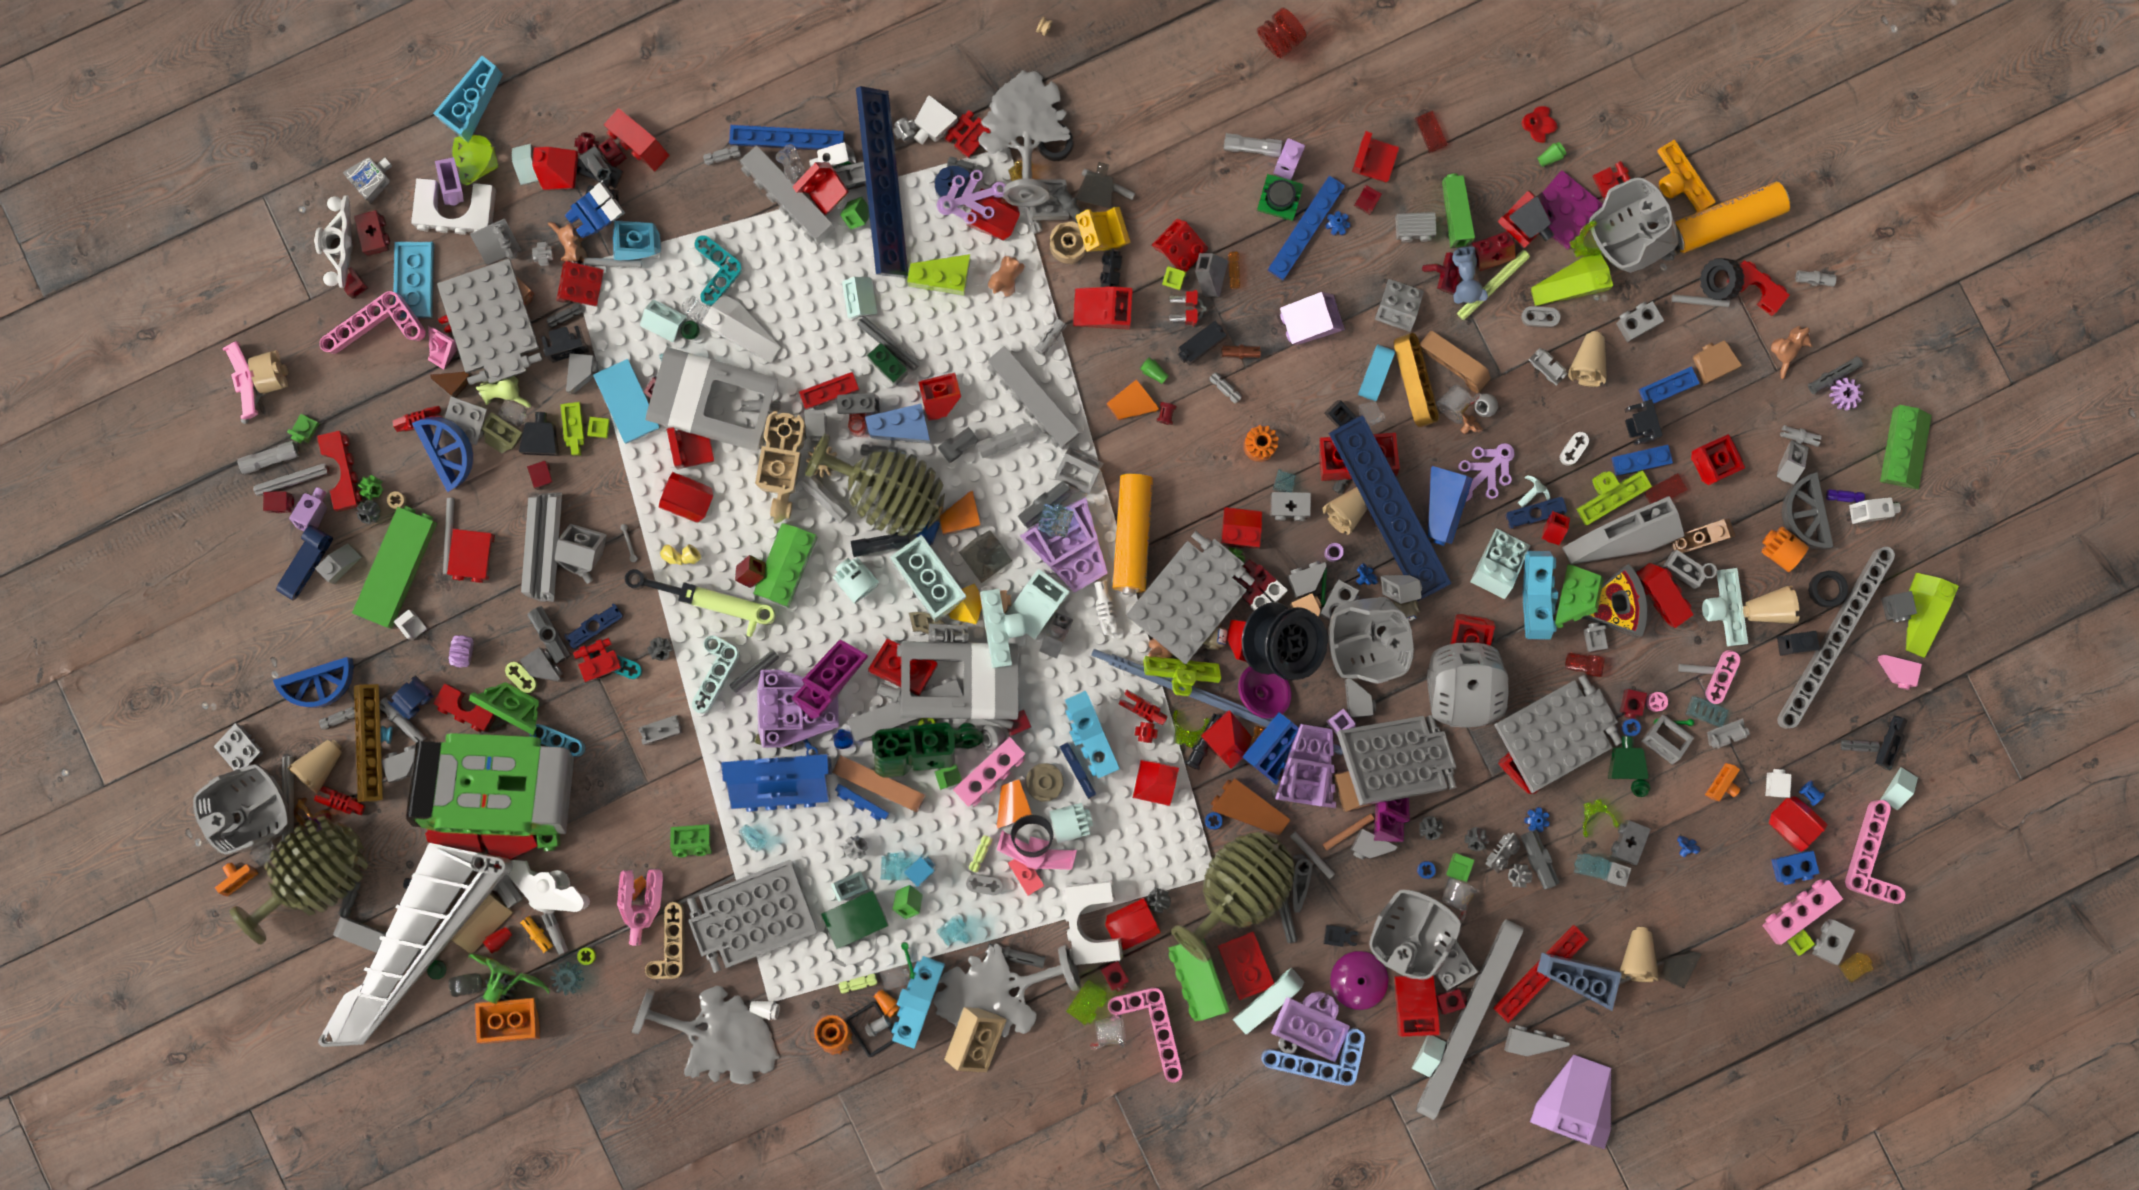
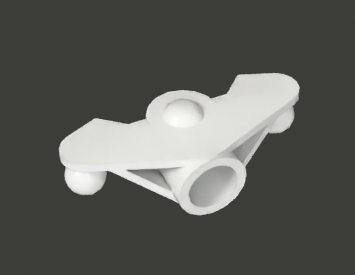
[314,195,353,288]
[508,860,590,914]

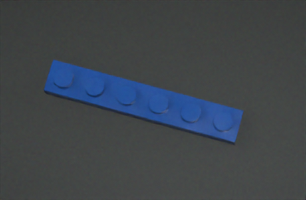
[729,125,844,150]
[1267,176,1345,280]

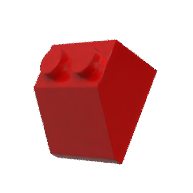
[1220,507,1262,549]

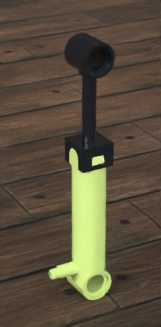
[625,569,776,637]

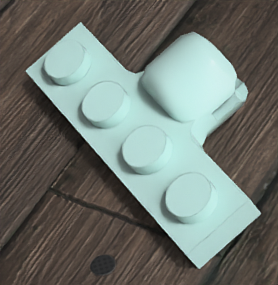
[1702,568,1748,647]
[980,589,1026,668]

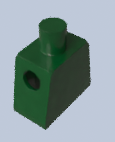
[1608,736,1649,780]

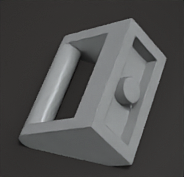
[1054,447,1104,494]
[1642,714,1694,765]

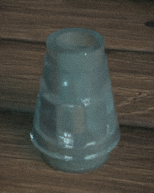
[739,824,767,852]

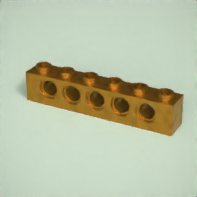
[354,684,383,802]

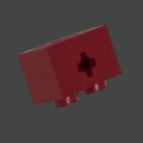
[354,210,390,256]
[1472,231,1516,271]

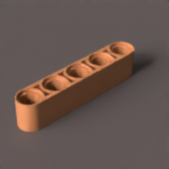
[832,755,926,813]

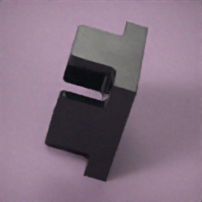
[541,326,589,363]
[1624,399,1663,446]

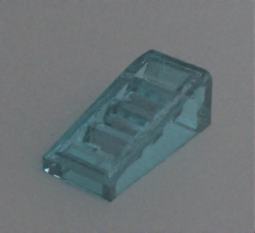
[1685,696,1729,727]

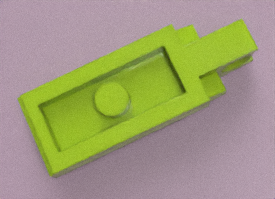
[560,402,585,456]

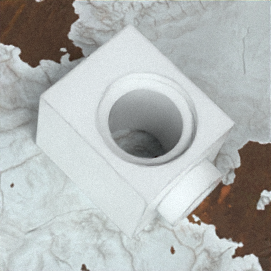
[1765,769,1791,798]

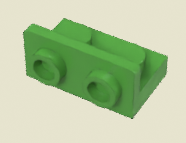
[670,825,712,858]

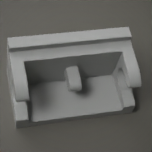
[639,715,683,745]

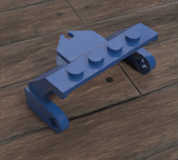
[721,754,832,812]

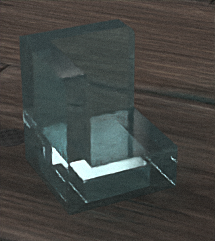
[1272,469,1296,493]

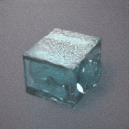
[1038,504,1073,537]
[1574,853,1609,879]

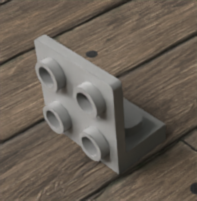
[1374,279,1424,332]

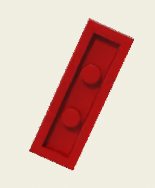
[799,372,860,410]

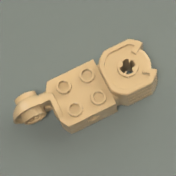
[755,411,806,524]

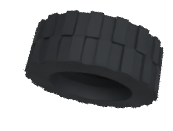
[1700,258,1745,300]

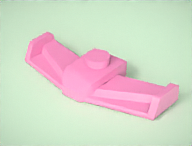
[223,341,258,419]
[997,830,1077,870]

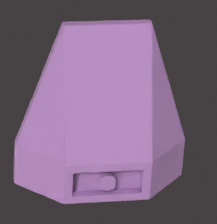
[757,670,839,748]
[1530,1055,1611,1149]

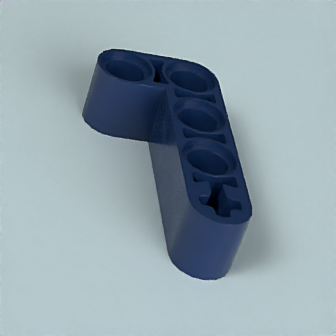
[276,525,333,601]

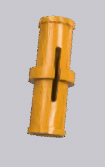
[520,915,554,954]

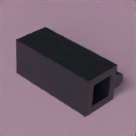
[1178,320,1227,365]

